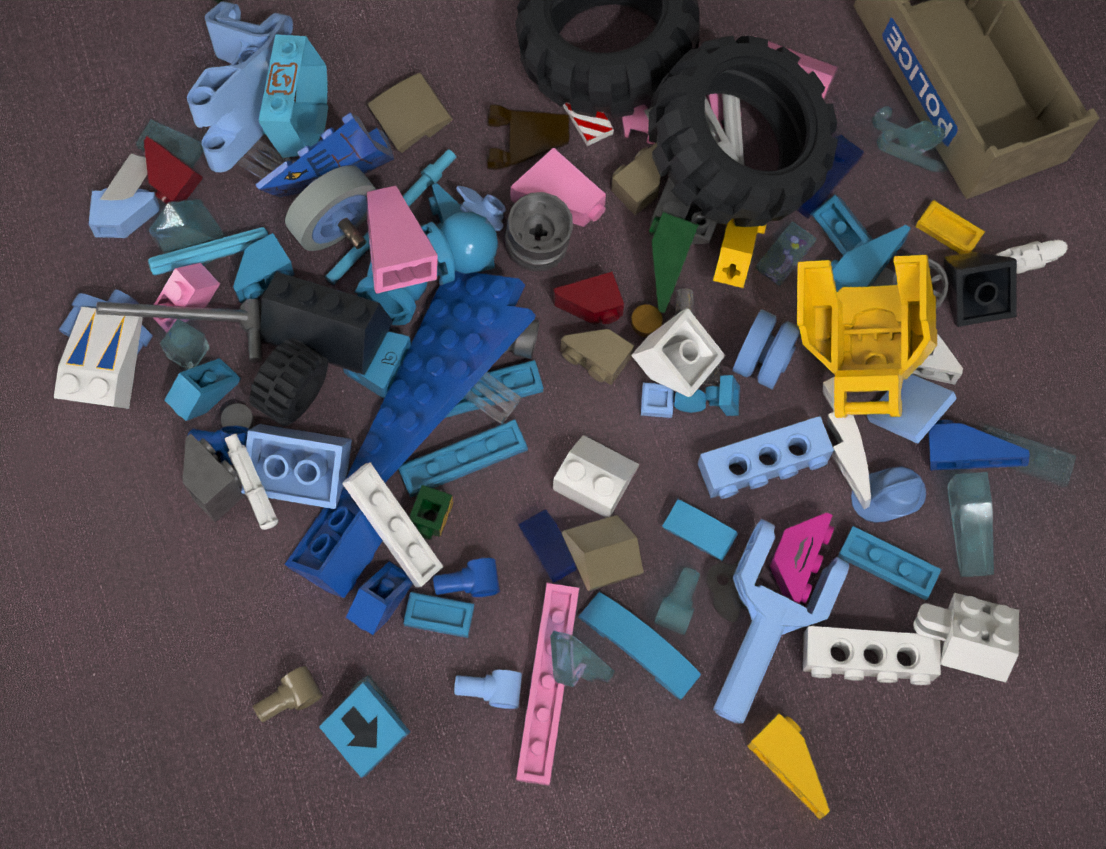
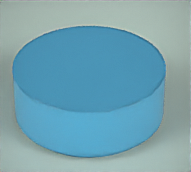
[674,389,706,413]

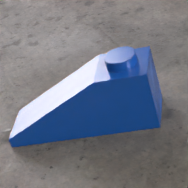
[928,420,1030,470]

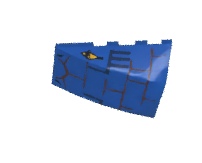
[255,112,394,197]

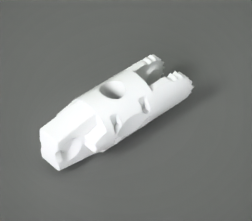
[996,239,1068,274]

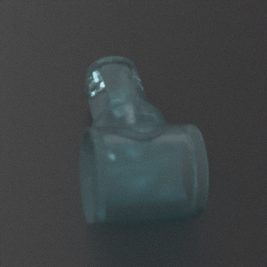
[654,568,700,635]

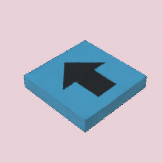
[319,681,410,778]

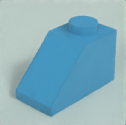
[164,358,241,421]

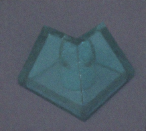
[148,200,226,266]

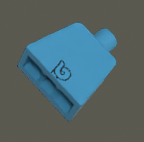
[343,332,411,399]

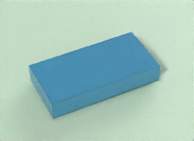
[403,592,475,638]

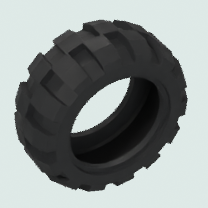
[515,0,700,118]
[648,35,838,227]

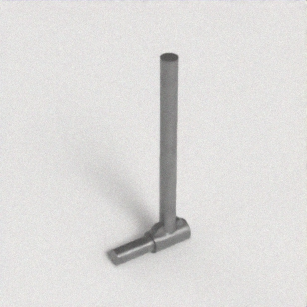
[96,299,262,362]

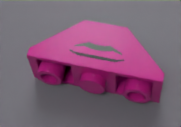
[770,513,834,604]

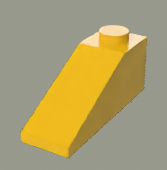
[747,713,830,819]

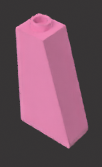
[367,186,438,294]

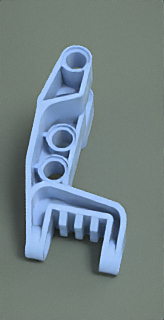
[187,1,293,172]

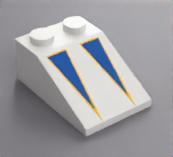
[54,307,143,409]

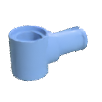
[454,670,522,709]

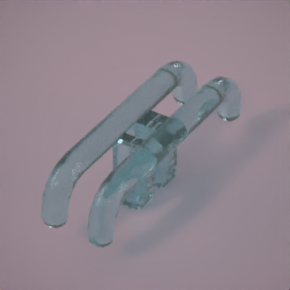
[872,106,949,172]

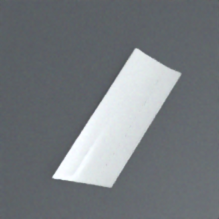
[100,154,148,201]

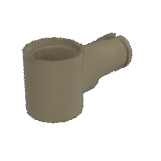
[253,666,323,723]

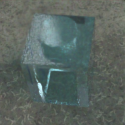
[160,319,210,370]

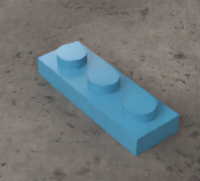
[838,526,942,600]

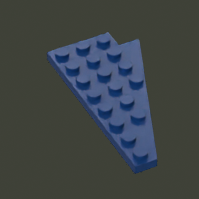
[343,271,536,487]

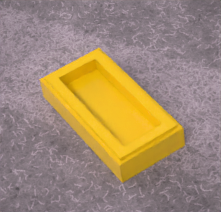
[915,200,985,254]

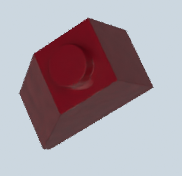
[144,136,204,206]
[553,272,624,325]

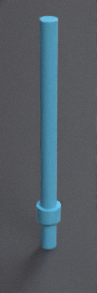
[325,149,456,285]

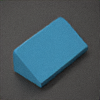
[812,195,873,256]

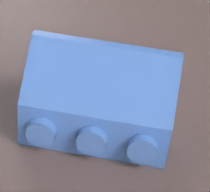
[241,424,352,509]

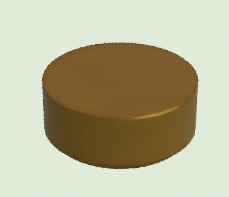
[631,304,663,337]

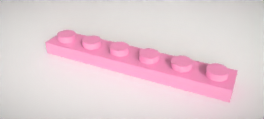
[516,583,579,786]

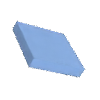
[867,374,957,444]

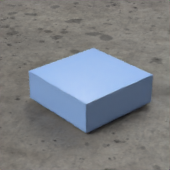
[641,382,674,418]

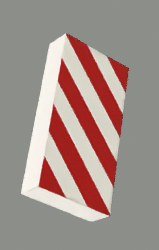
[563,102,614,146]

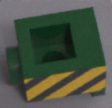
[409,485,453,540]

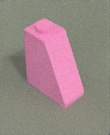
[511,147,606,227]

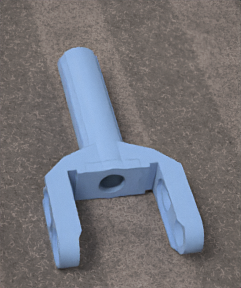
[713,519,849,724]

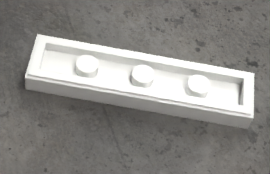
[342,463,443,587]

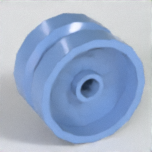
[732,309,800,390]

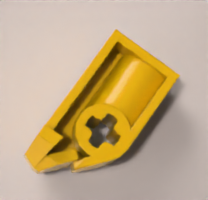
[713,218,767,288]

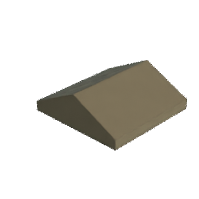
[562,515,644,591]

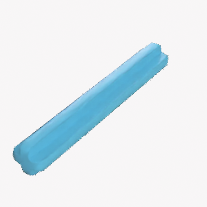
[148,227,268,275]

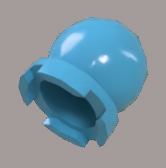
[421,211,498,285]
[355,261,428,325]

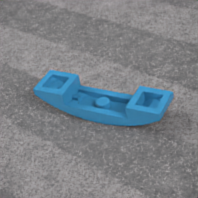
[578,592,701,701]

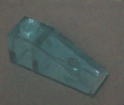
[947,472,994,577]

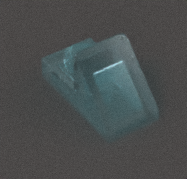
[550,631,615,687]

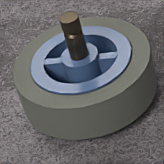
[285,166,377,251]

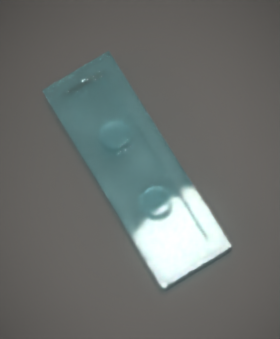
[982,424,1076,487]

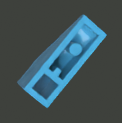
[831,225,911,292]

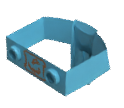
[258,34,328,158]

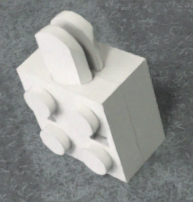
[913,593,1019,682]

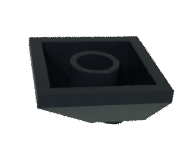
[944,252,1017,327]

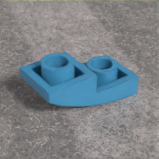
[662,499,738,561]

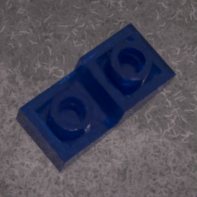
[518,509,577,583]

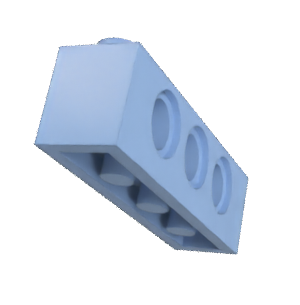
[698,416,834,499]

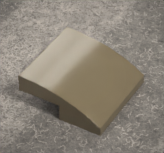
[367,73,453,153]

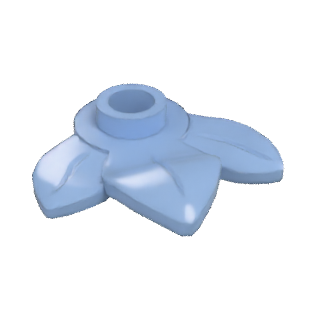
[456,186,506,231]

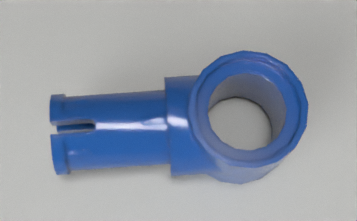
[187,426,249,465]
[433,558,500,597]

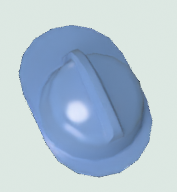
[851,467,926,523]

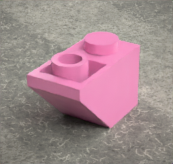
[154,263,220,334]

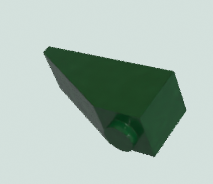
[649,211,699,313]

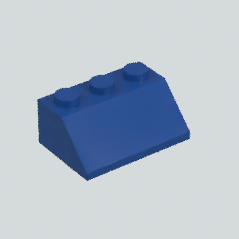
[285,487,383,598]

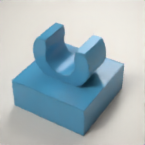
[706,375,740,416]

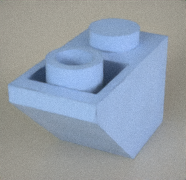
[89,188,160,238]

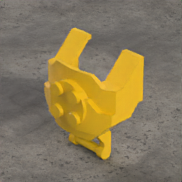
[797,255,937,418]

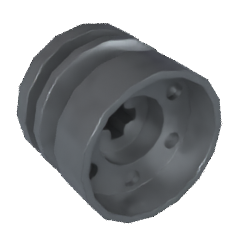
[505,192,573,272]

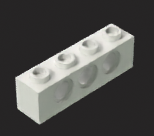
[802,626,941,685]

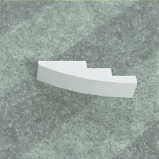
[822,377,871,509]

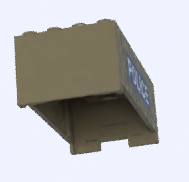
[853,0,1100,200]

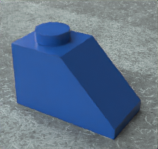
[346,561,413,635]

